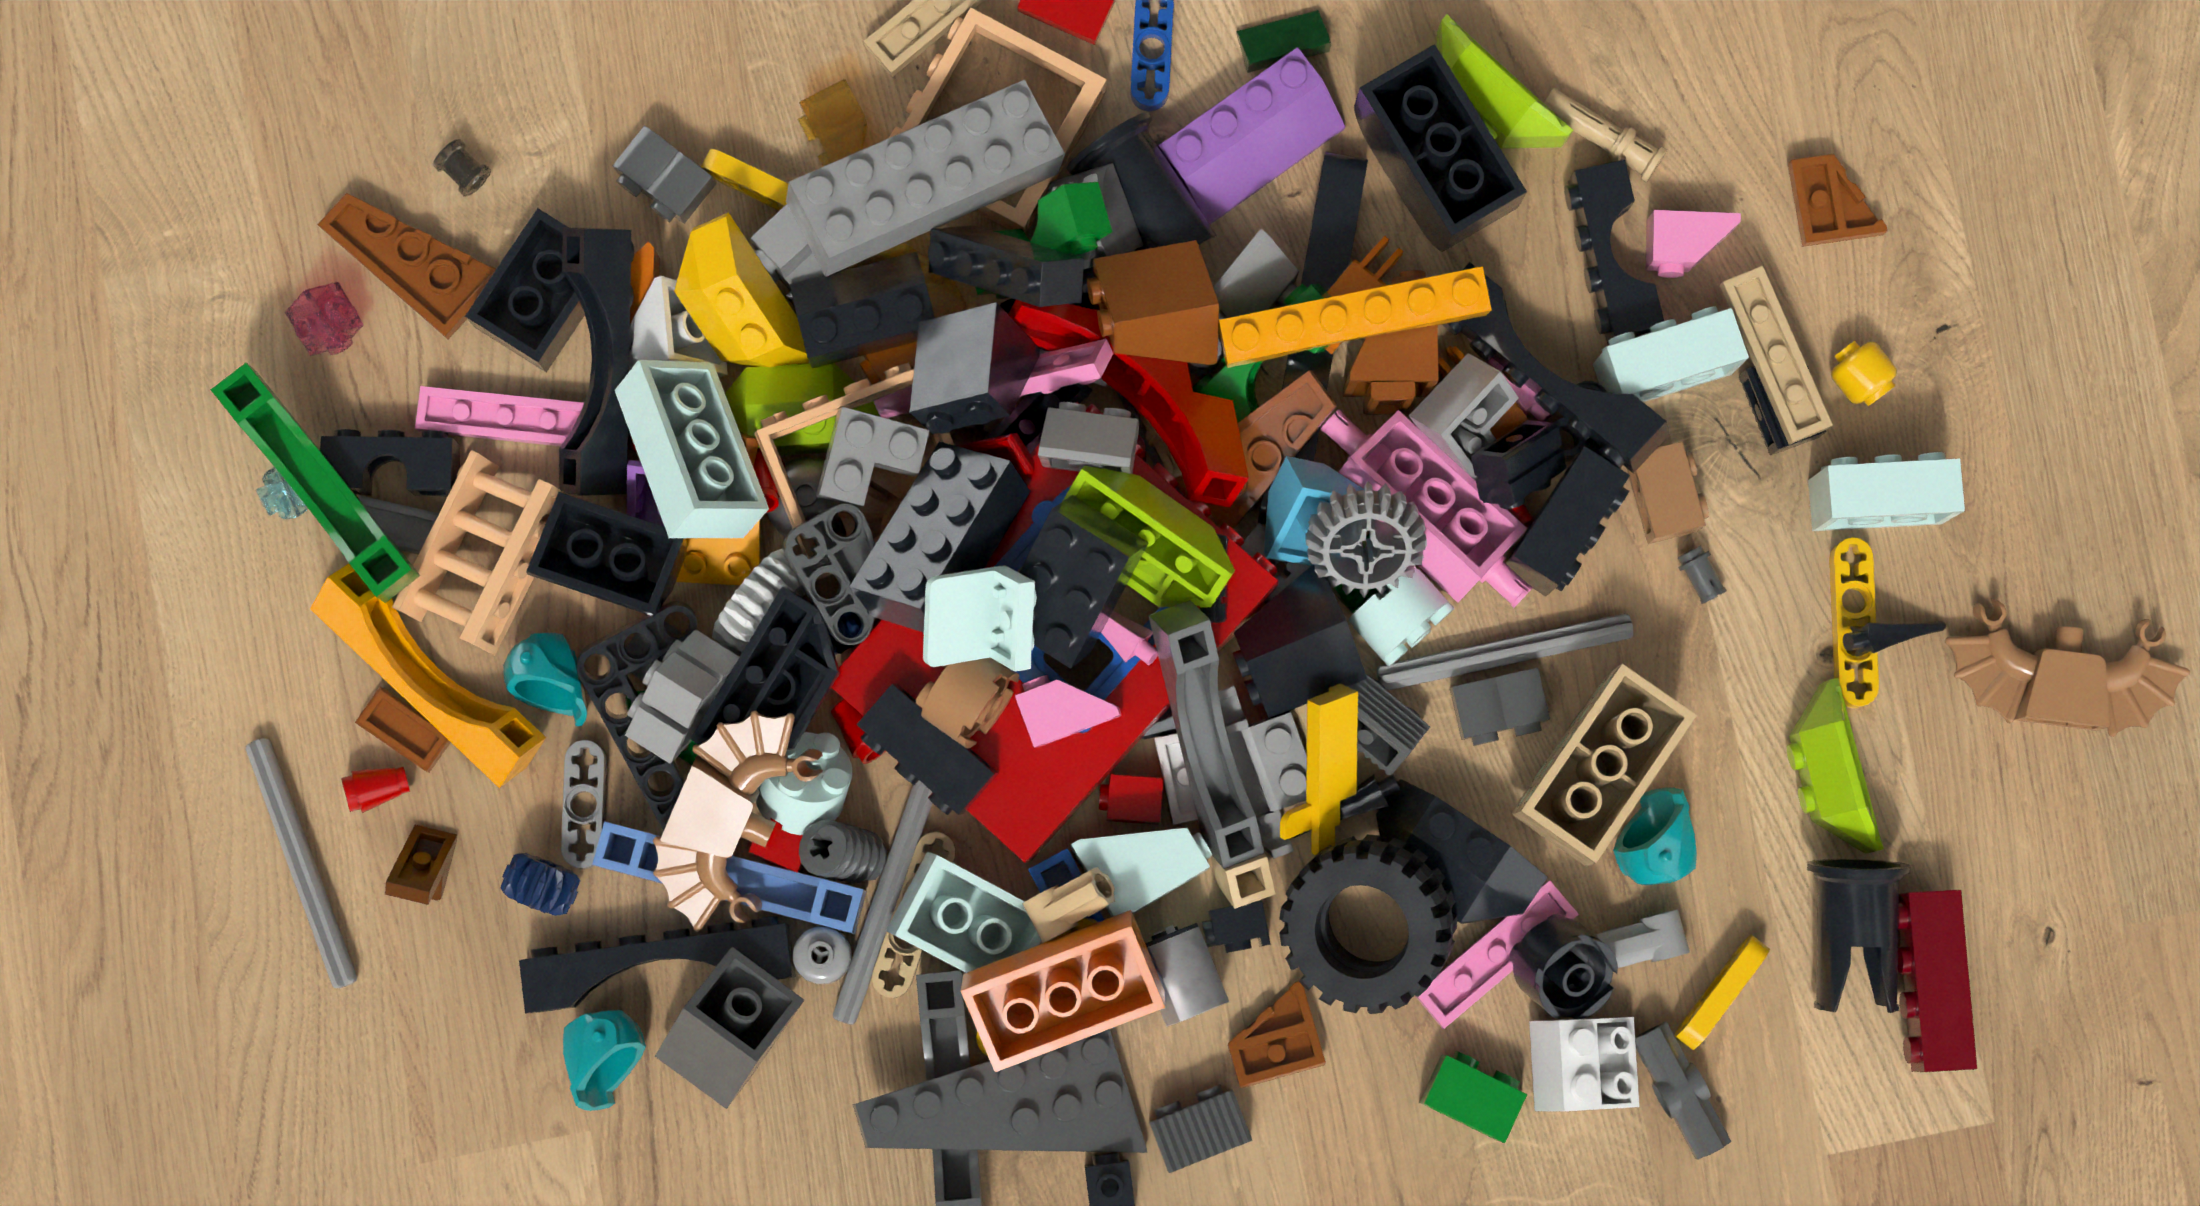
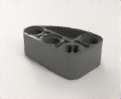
[783,504,875,645]

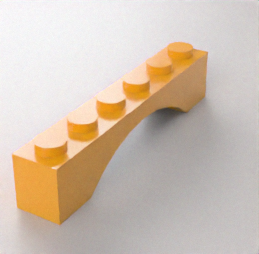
[1218,266,1492,368]
[310,564,546,788]

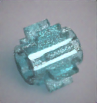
[256,467,308,519]

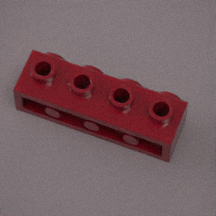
[1898,890,1977,1072]

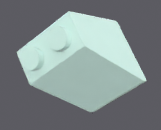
[1071,828,1212,917]

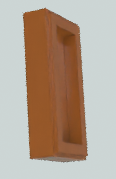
[1363,381,1416,415]
[355,686,451,773]

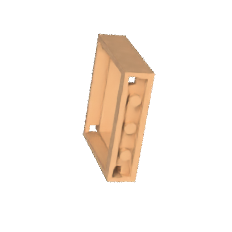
[889,7,1107,235]
[754,362,954,580]

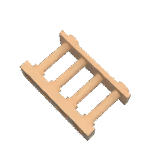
[392,450,568,656]

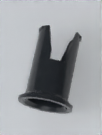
[1067,112,1217,251]
[1807,859,1911,1013]

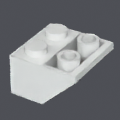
[1529,1017,1639,1111]

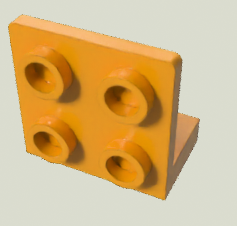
[676,520,760,585]

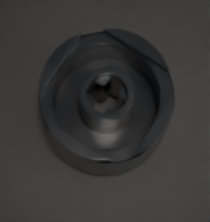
[1510,914,1618,1020]

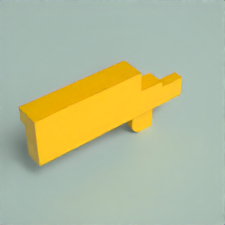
[1280,684,1358,855]

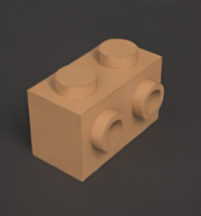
[1626,441,1709,544]

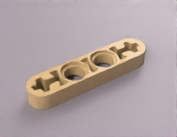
[872,832,956,998]

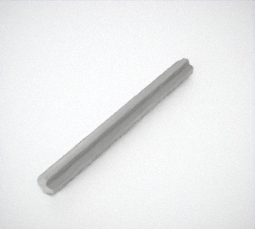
[1377,613,1633,691]
[246,738,357,988]
[833,781,933,1025]

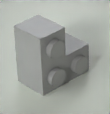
[751,204,847,306]
[1409,353,1519,481]
[816,407,930,508]

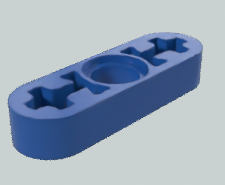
[1130,0,1174,112]

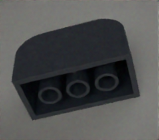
[1354,44,1527,252]

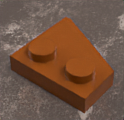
[1788,154,1887,247]
[1228,981,1326,1089]

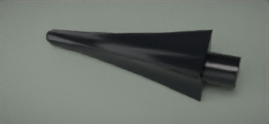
[1843,621,1946,657]
[1291,774,1401,838]

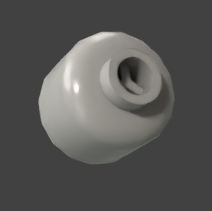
[793,926,852,985]

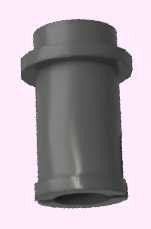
[1678,545,1727,604]

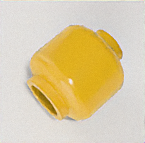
[1831,340,1897,406]

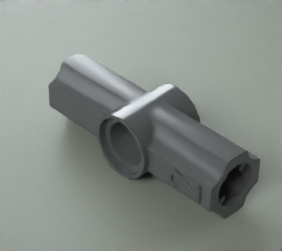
[1635,1022,1731,1160]

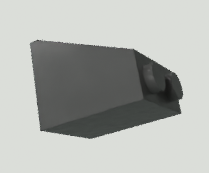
[655,947,804,1109]

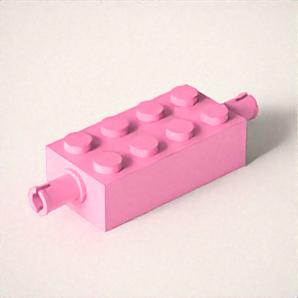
[1320,409,1533,608]

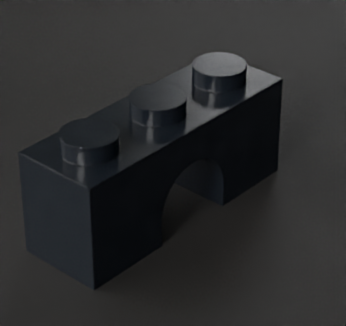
[320,429,461,497]

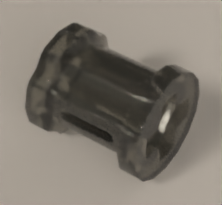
[433,139,491,197]

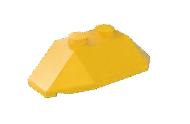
[674,212,809,367]

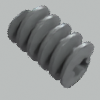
[799,820,887,883]

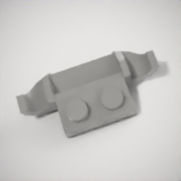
[1219,686,1307,859]

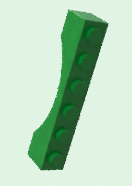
[210,363,420,603]

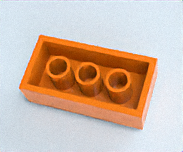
[961,910,1165,1072]

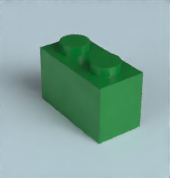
[1419,1051,1528,1143]

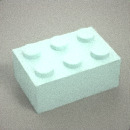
[1593,306,1749,402]
[1808,452,1965,531]
[886,852,1041,973]

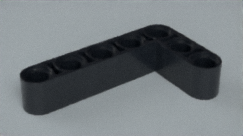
[577,601,697,831]

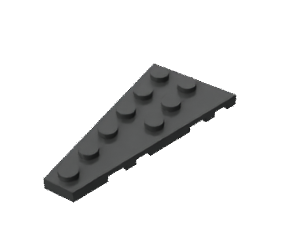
[852,1029,1148,1153]

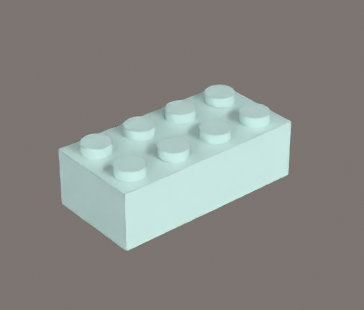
[615,359,769,538]

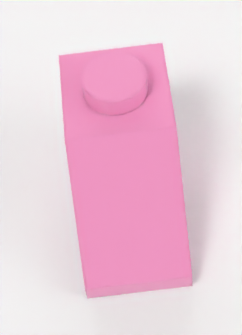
[1646,210,1741,278]
[1015,675,1122,747]

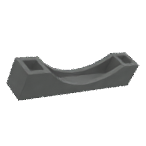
[1148,600,1264,869]
[916,971,983,1206]

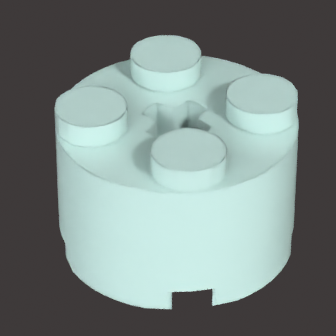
[1349,566,1455,667]
[756,732,852,835]

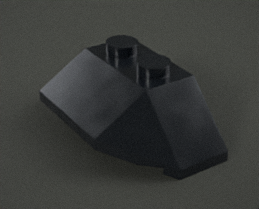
[691,586,840,750]
[1376,779,1548,924]

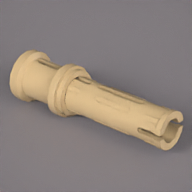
[1544,88,1667,183]

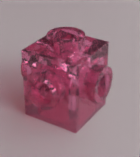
[285,282,364,356]

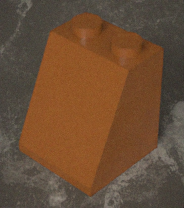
[1087,240,1219,365]
[1343,270,1438,397]

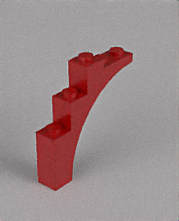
[1008,300,1249,508]

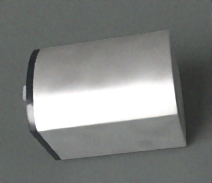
[1145,923,1229,1027]

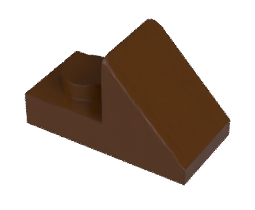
[385,824,457,905]

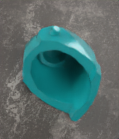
[503,633,587,726]
[1613,787,1697,885]
[563,1010,646,1111]

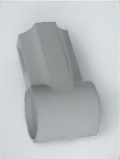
[1595,909,1690,968]

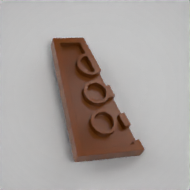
[317,193,496,340]
[1175,370,1337,529]

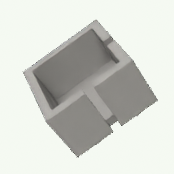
[625,629,739,764]

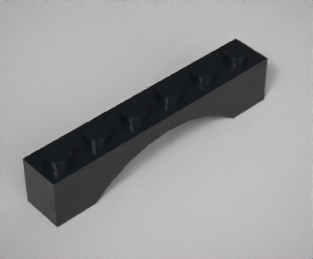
[559,227,634,496]
[1442,262,1669,474]
[519,916,796,1014]

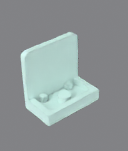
[923,565,1037,672]

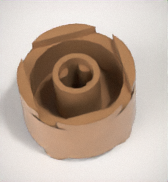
[916,658,1020,749]

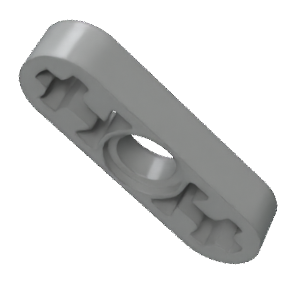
[561,740,607,869]

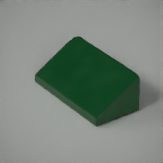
[1236,10,1331,73]

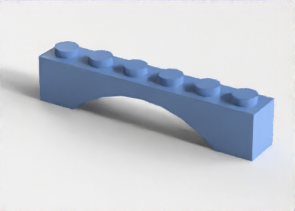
[592,821,867,934]

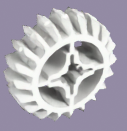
[712,548,805,657]

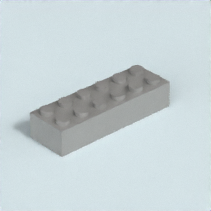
[786,80,1065,277]

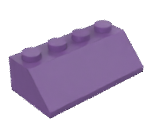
[1158,47,1345,225]

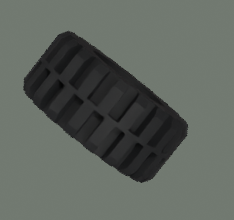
[1279,834,1457,1014]

